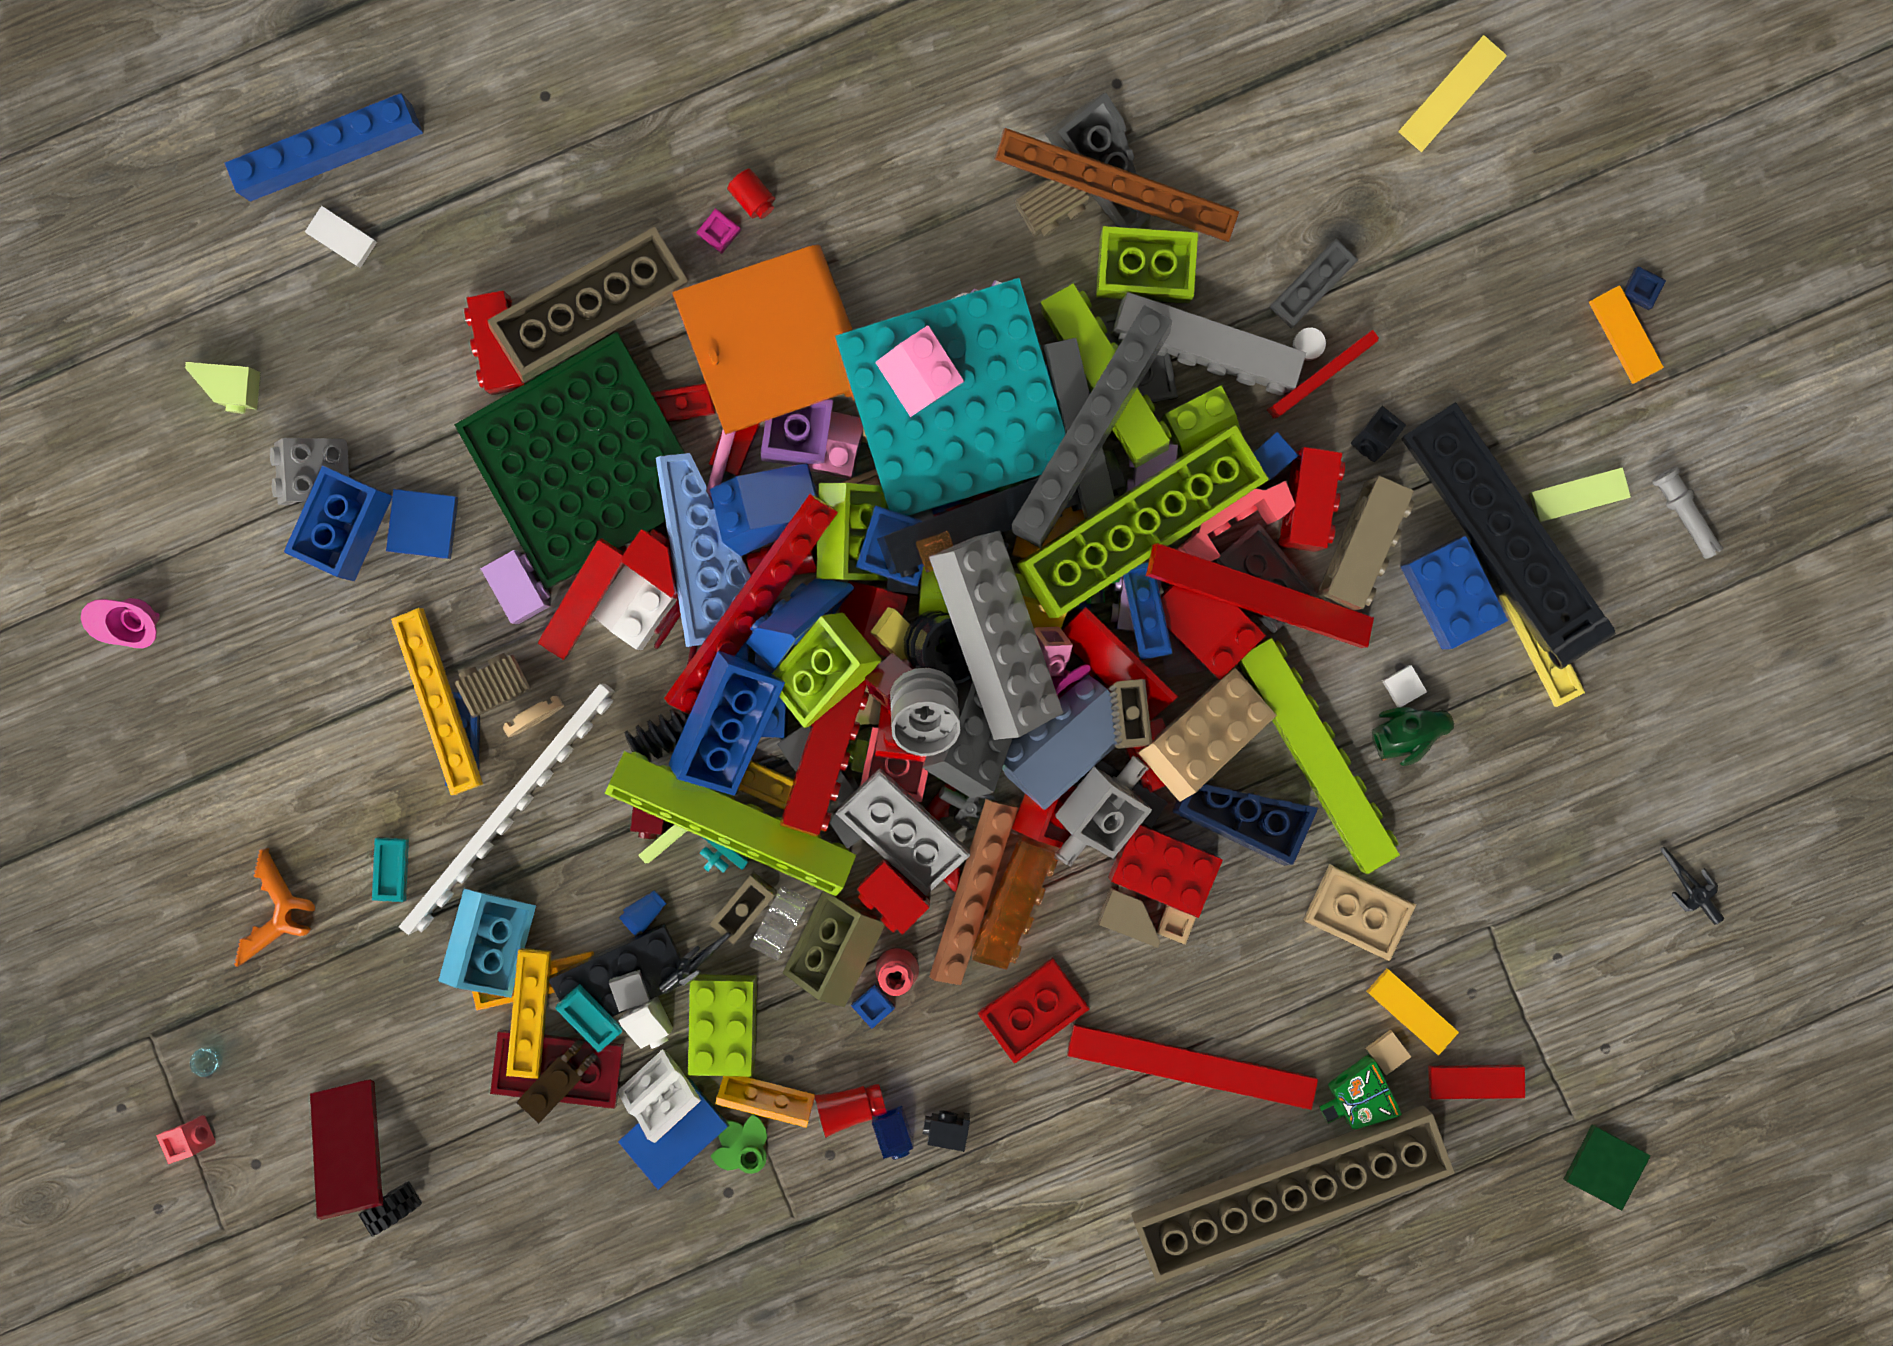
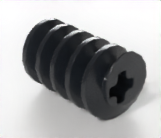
[624,709,689,762]

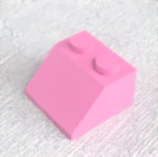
[875,326,965,417]

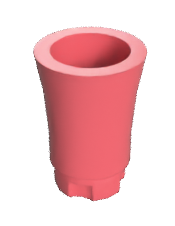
[875,948,919,996]

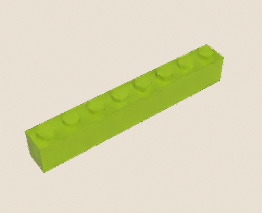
[1238,638,1400,875]
[605,751,856,896]

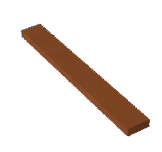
[994,128,1239,242]

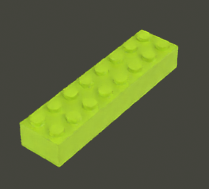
[1016,425,1269,618]

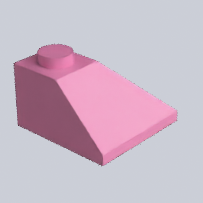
[793,411,863,479]

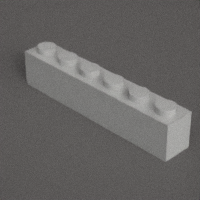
[1111,292,1307,395]

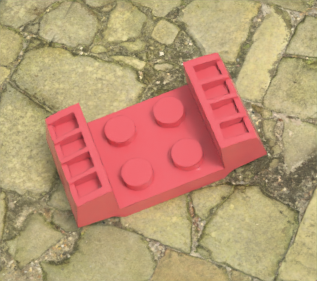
[1176,481,1295,561]

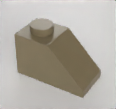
[1097,885,1160,948]

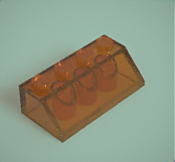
[972,836,1058,970]

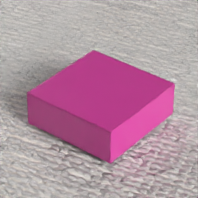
[696,208,741,254]

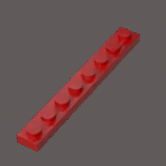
[664,494,838,714]

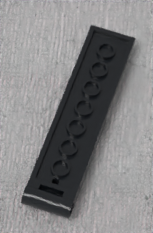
[1401,402,1616,669]

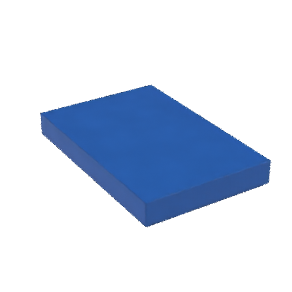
[618,1078,730,1190]

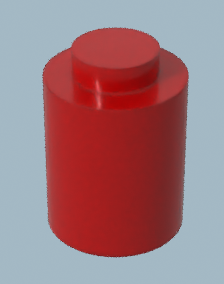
[727,168,775,219]

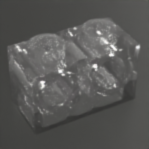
[750,886,810,961]

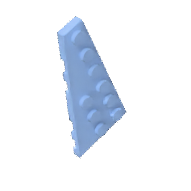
[656,453,769,647]

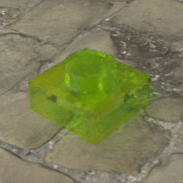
[849,738,870,773]

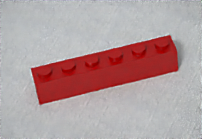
[780,653,879,836]

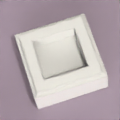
[1382,665,1427,707]

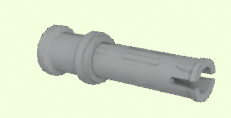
[1652,467,1723,559]

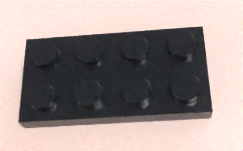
[549,923,682,1034]

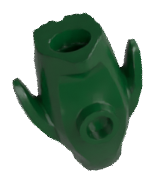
[1372,707,1455,766]

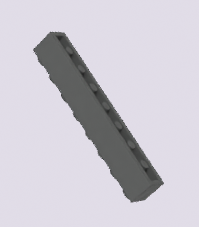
[1012,305,1172,549]

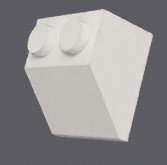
[592,565,677,650]

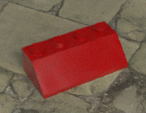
[1062,607,1178,721]

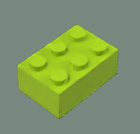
[1096,226,1198,304]
[688,974,757,1077]

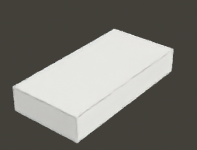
[305,206,377,268]

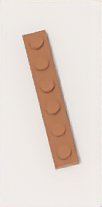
[929,799,1018,985]

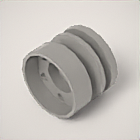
[890,668,960,756]

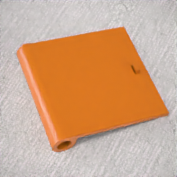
[672,245,855,435]

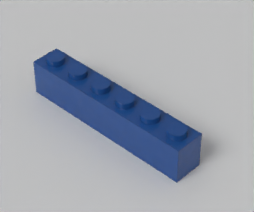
[225,93,423,202]

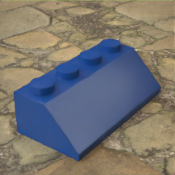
[668,651,785,796]

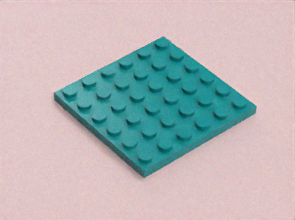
[835,278,1066,516]

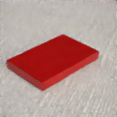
[977,957,1090,1064]

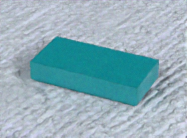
[372,837,409,902]
[555,984,623,1053]

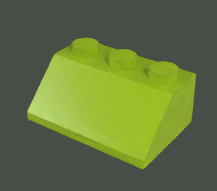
[816,483,889,581]

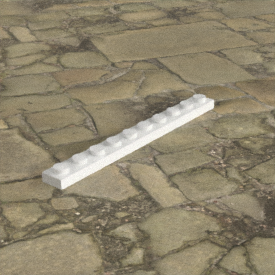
[399,684,615,935]

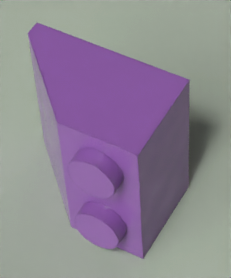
[761,399,833,466]

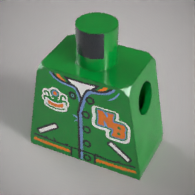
[1319,1055,1402,1129]

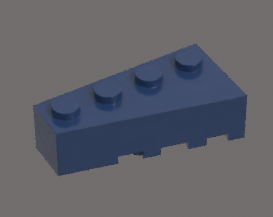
[1172,784,1318,866]

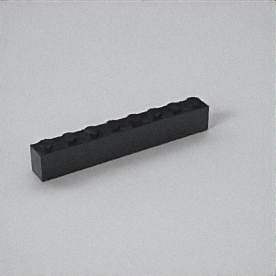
[877,449,1126,578]

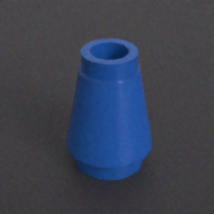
[619,890,666,936]

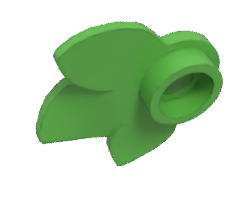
[711,1114,767,1174]

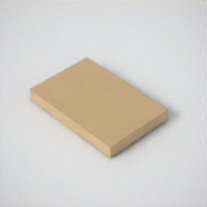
[1303,864,1416,961]

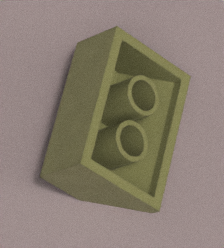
[783,891,885,1008]

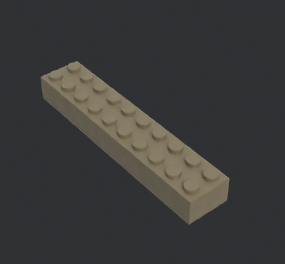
[1131,1105,1455,1283]

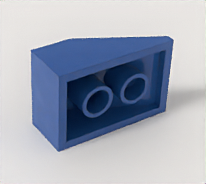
[710,463,818,556]

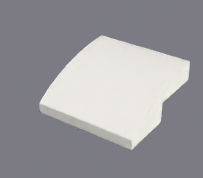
[618,1049,701,1143]

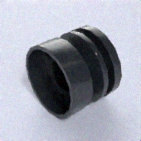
[904,610,972,684]

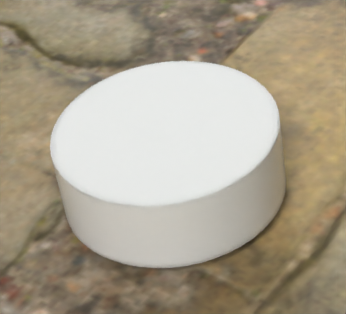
[1293,328,1326,361]

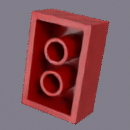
[1278,447,1345,552]
[1108,824,1223,918]

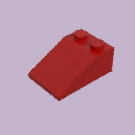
[1160,585,1266,680]

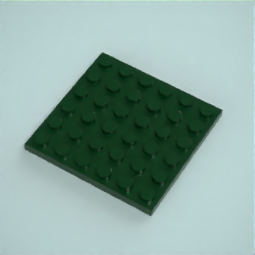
[454,332,685,589]

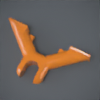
[234,848,315,967]

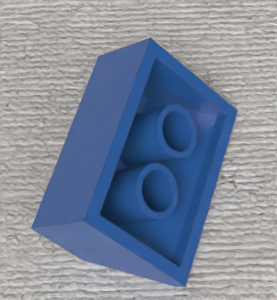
[284,466,392,582]
[747,578,854,670]

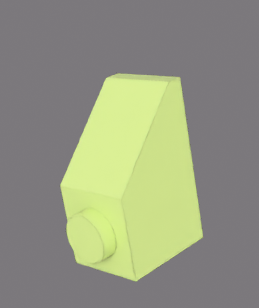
[185,362,260,414]

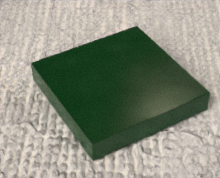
[1563,1124,1651,1211]

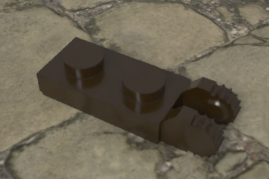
[516,1039,598,1124]

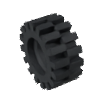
[358,1181,422,1237]

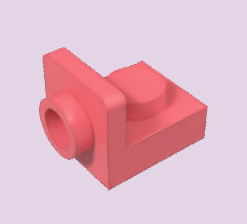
[156,1115,216,1164]

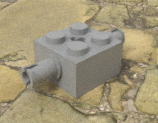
[1055,755,1152,867]

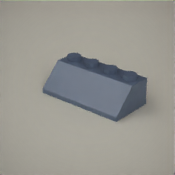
[1002,674,1117,810]

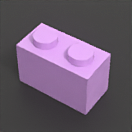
[480,550,551,624]

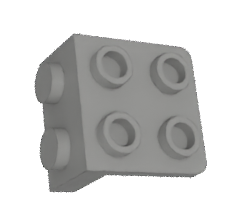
[270,438,349,505]

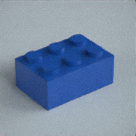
[1400,536,1508,650]

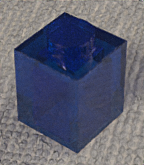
[872,1106,914,1160]

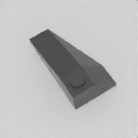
[1045,93,1151,228]

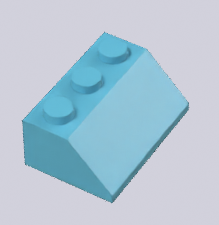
[438,889,536,998]

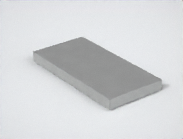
[835,768,970,896]

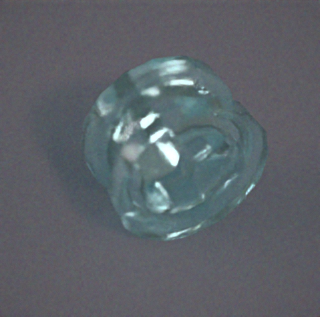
[190,1047,222,1077]

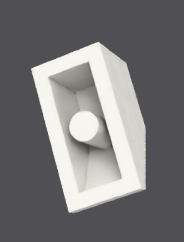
[618,996,673,1049]

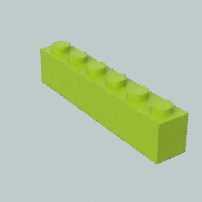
[1041,283,1171,468]

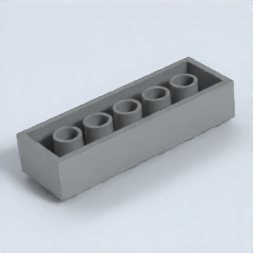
[929,531,1063,740]

